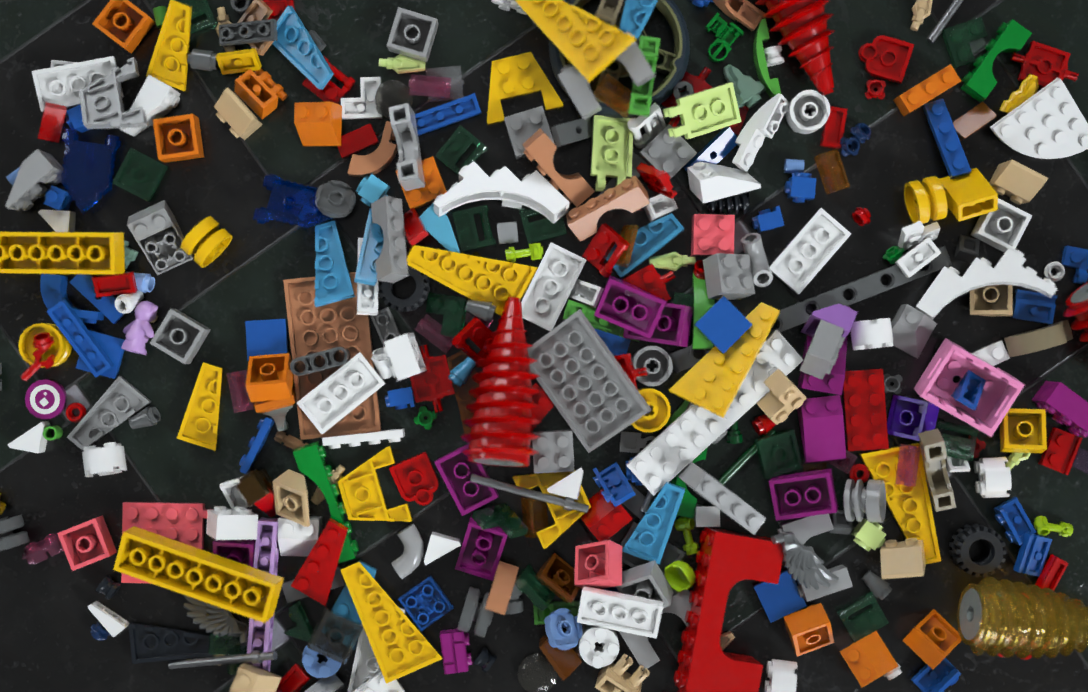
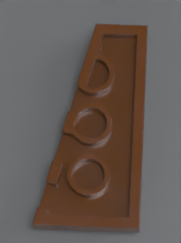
[447,350,479,434]

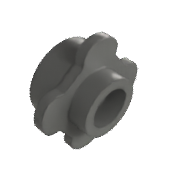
[884,374,903,394]

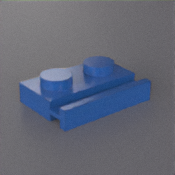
[1011,289,1057,324]
[1013,532,1052,577]

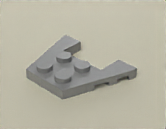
[79,57,148,129]

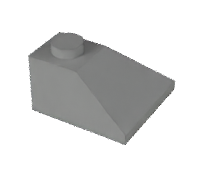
[891,304,937,359]

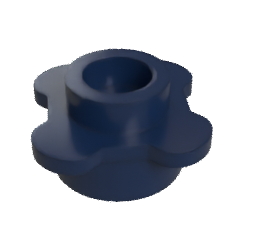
[850,123,871,144]
[840,136,860,157]
[91,620,111,641]

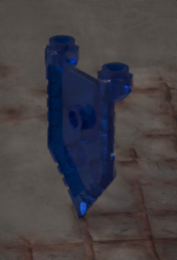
[61,128,121,214]
[253,174,333,228]

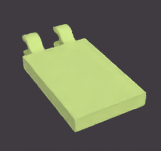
[663,82,742,139]
[590,115,633,192]

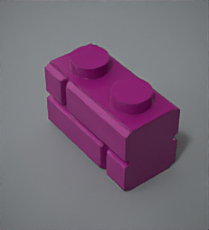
[440,628,472,674]

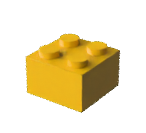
[1000,408,1047,453]

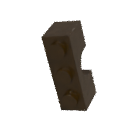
[236,468,274,506]

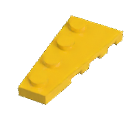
[146,0,192,91]
[176,362,223,451]

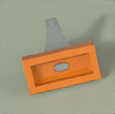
[254,388,296,432]

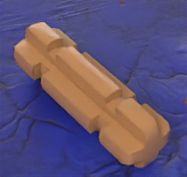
[274,431,309,450]

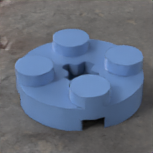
[544,608,583,650]
[302,637,342,678]

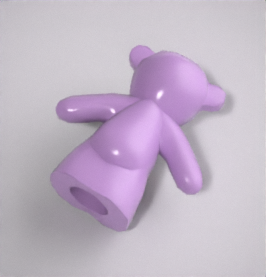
[121,301,158,355]

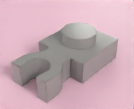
[619,431,655,453]

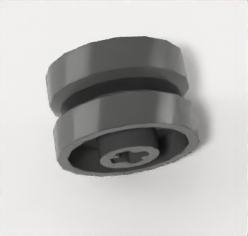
[0,514,30,551]
[457,587,494,638]

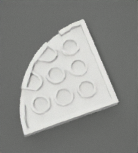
[990,78,1088,159]

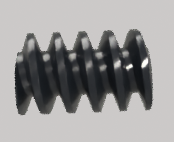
[707,191,750,215]

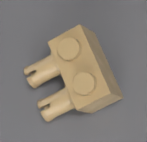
[595,654,650,692]

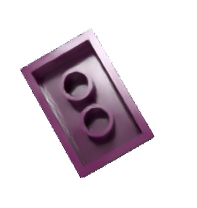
[1032,381,1088,438]
[434,443,499,516]
[769,468,838,521]

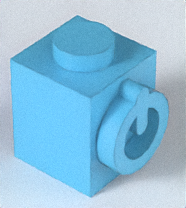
[356,174,390,207]

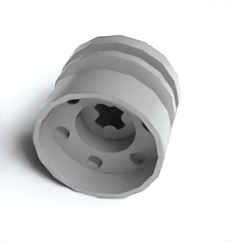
[843,479,886,523]

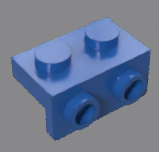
[593,462,636,507]
[994,497,1036,545]
[911,658,961,692]

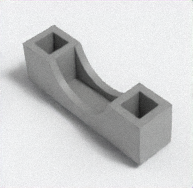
[389,103,425,191]
[371,195,408,283]

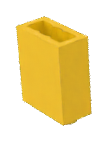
[939,168,998,221]

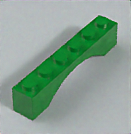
[293,441,359,564]

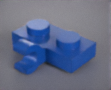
[1061,245,1088,284]

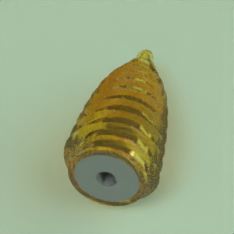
[957,577,1088,659]

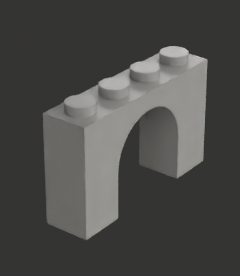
[558,31,656,120]
[678,462,766,534]
[777,514,853,602]
[619,588,692,670]

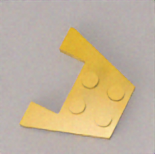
[487,52,563,125]
[337,446,412,522]
[512,470,591,549]

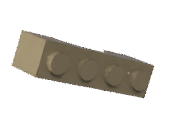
[918,429,956,512]

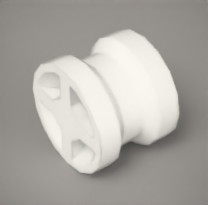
[764,45,785,67]

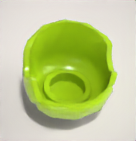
[664,560,695,592]

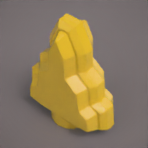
[999,74,1039,113]

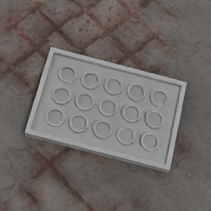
[527,309,652,453]

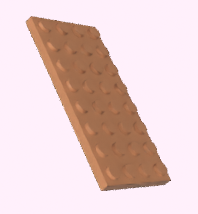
[283,272,382,440]

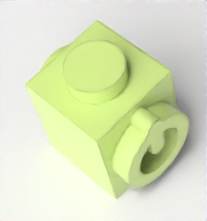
[851,518,887,552]

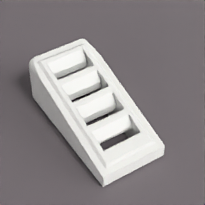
[88,600,129,637]

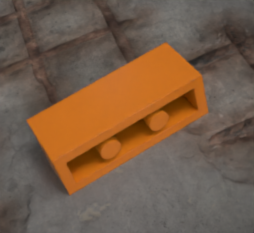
[894,64,961,117]

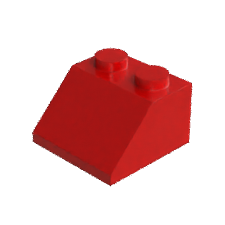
[580,488,633,541]

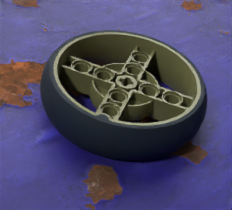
[549,0,690,118]

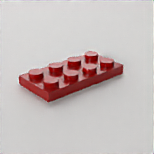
[843,369,889,451]

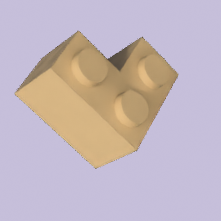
[756,368,807,425]

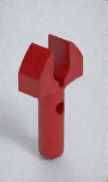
[20,349,55,381]

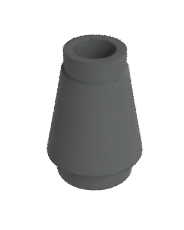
[465,299,496,321]
[128,406,161,429]
[862,570,892,600]

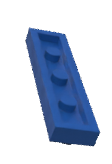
[415,93,481,136]
[923,98,971,179]
[46,299,114,378]

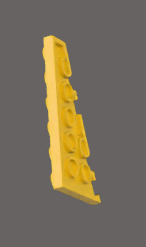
[515,0,636,82]
[407,245,538,316]
[669,302,780,418]
[859,443,941,564]
[340,562,443,684]

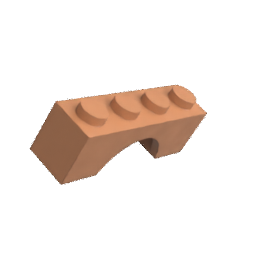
[522,129,595,207]
[566,175,650,242]

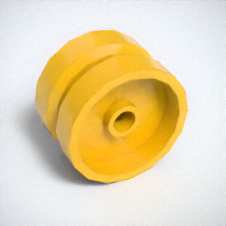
[904,176,948,224]
[180,216,233,268]
[18,323,72,368]
[631,388,671,433]

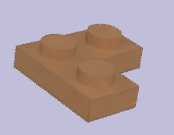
[237,0,274,56]

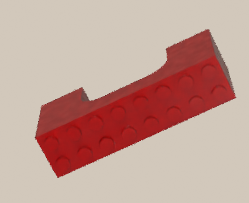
[674,527,784,692]

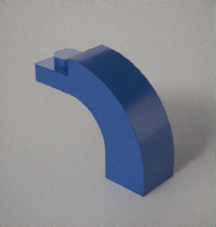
[40,274,104,324]

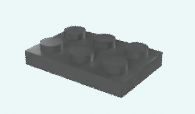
[619,521,685,574]

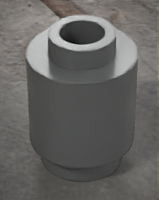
[187,49,219,71]

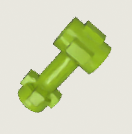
[505,242,544,262]
[1034,516,1073,537]
[675,517,699,555]

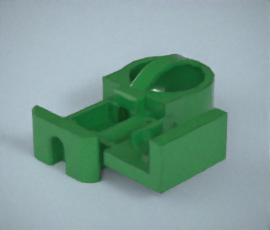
[705,12,744,63]

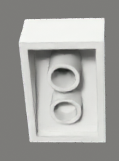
[120,75,180,137]
[687,162,761,203]

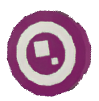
[25,379,67,419]

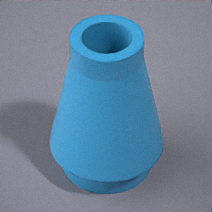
[448,357,477,387]

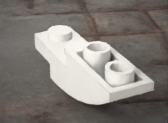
[732,93,790,172]

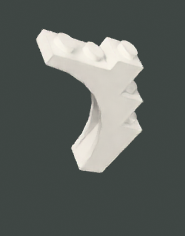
[433,162,570,224]
[916,248,1057,320]

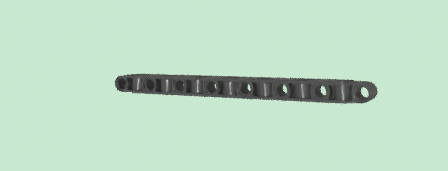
[669,246,952,373]

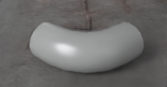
[741,233,773,287]
[391,523,424,579]

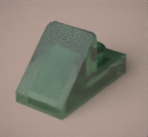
[284,601,317,642]

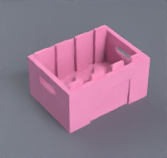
[913,338,1025,437]

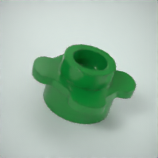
[883,246,904,264]
[414,406,437,430]

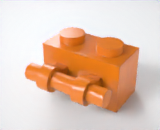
[234,68,288,119]

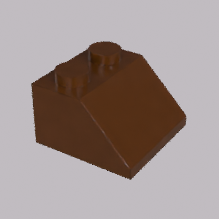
[535,553,580,603]
[539,628,582,681]

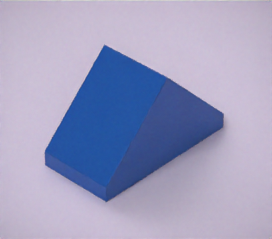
[951,370,986,410]

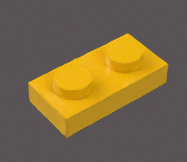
[216,48,262,75]

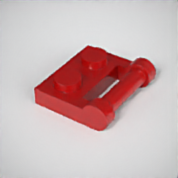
[302,56,356,104]
[582,223,630,278]
[452,316,493,367]

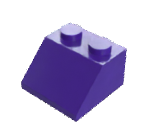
[887,394,939,441]

